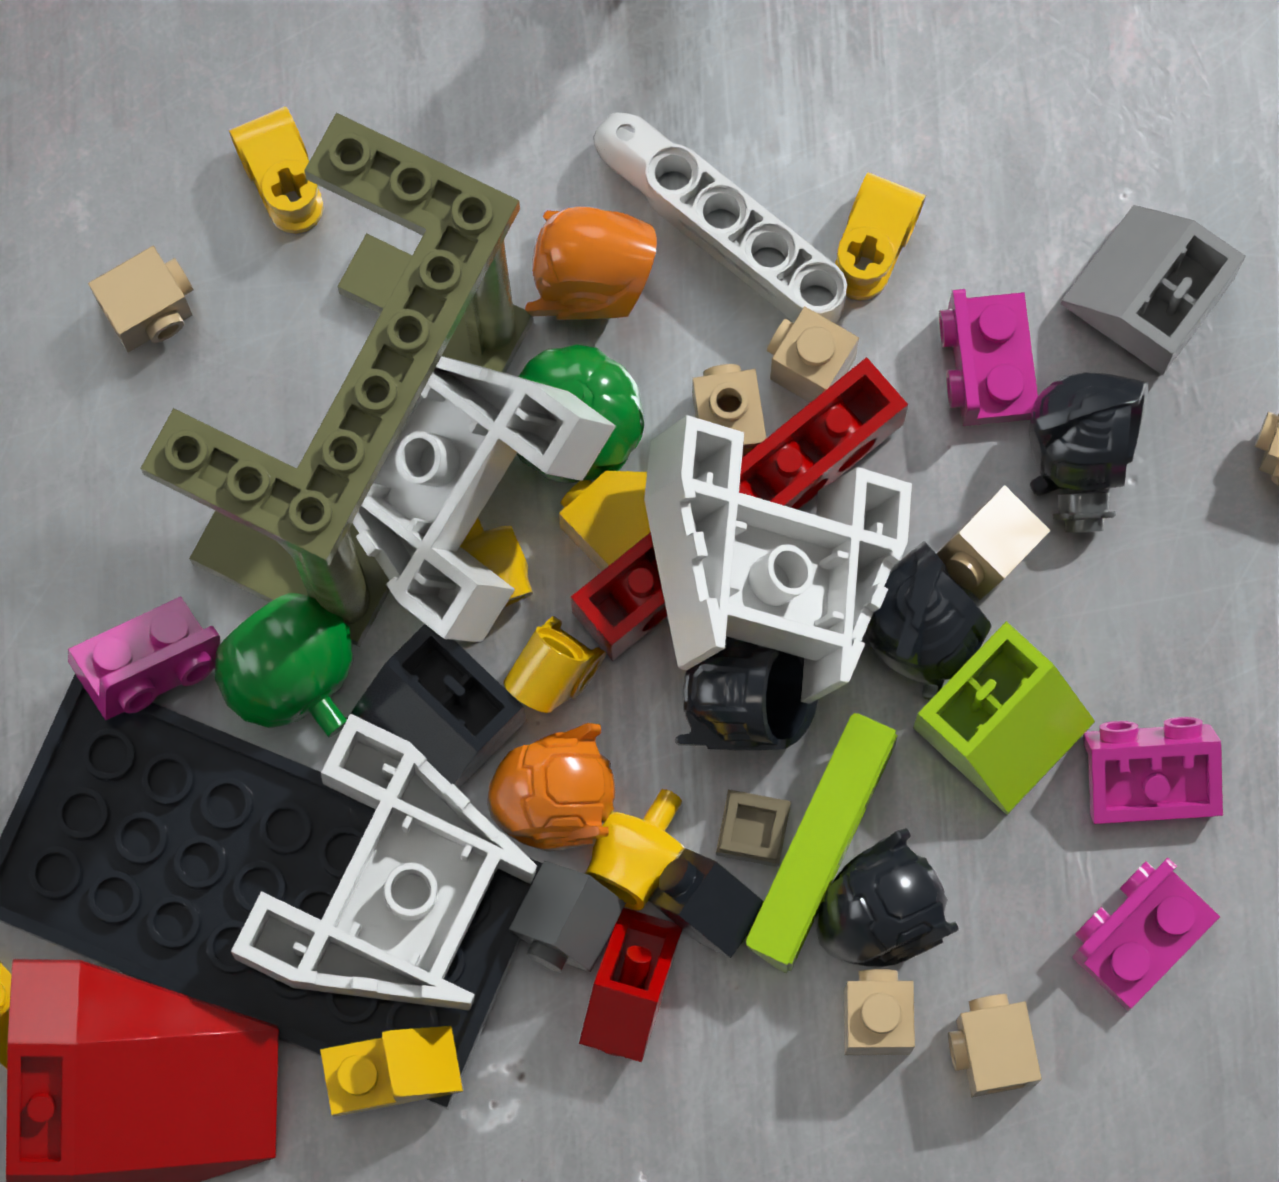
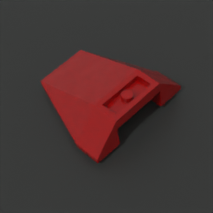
[6,959,279,1182]

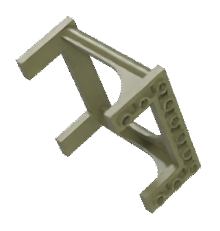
[140,112,534,647]

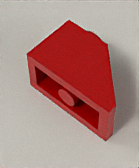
[579,908,683,1062]

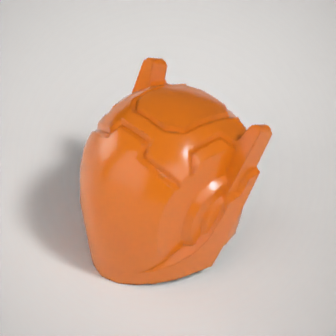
[525,206,657,320]
[487,723,615,852]

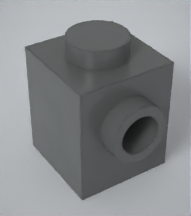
[509,861,626,972]

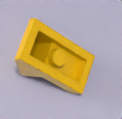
[320,1026,463,1117]

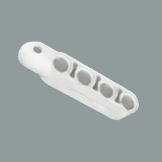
[593,112,847,324]

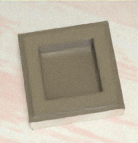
[716,789,791,867]

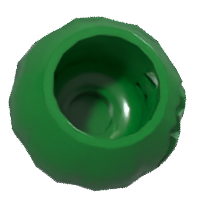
[516,344,644,484]
[215,593,354,738]

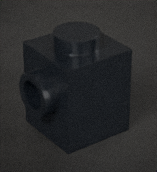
[648,848,764,958]

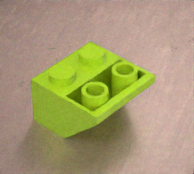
[913,621,1095,815]

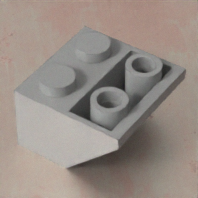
[1061,205,1246,375]

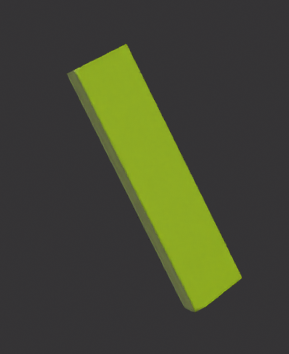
[746,713,898,974]

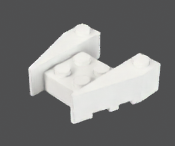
[352,356,616,643]
[644,415,912,704]
[231,714,537,1010]

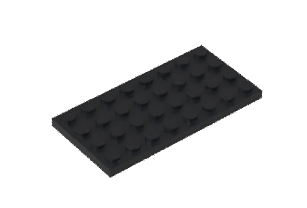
[0,674,543,1110]

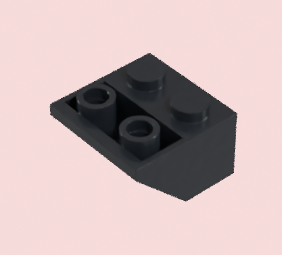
[346,624,526,789]

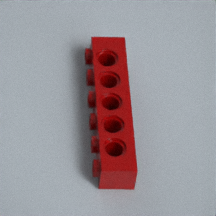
[571,357,908,661]

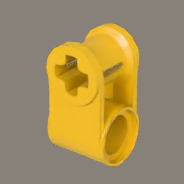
[229,106,324,234]
[835,172,926,301]
[503,616,606,713]

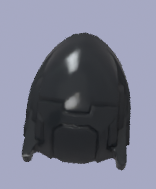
[1029,372,1148,496]
[865,541,992,700]
[675,636,818,751]
[816,828,959,967]

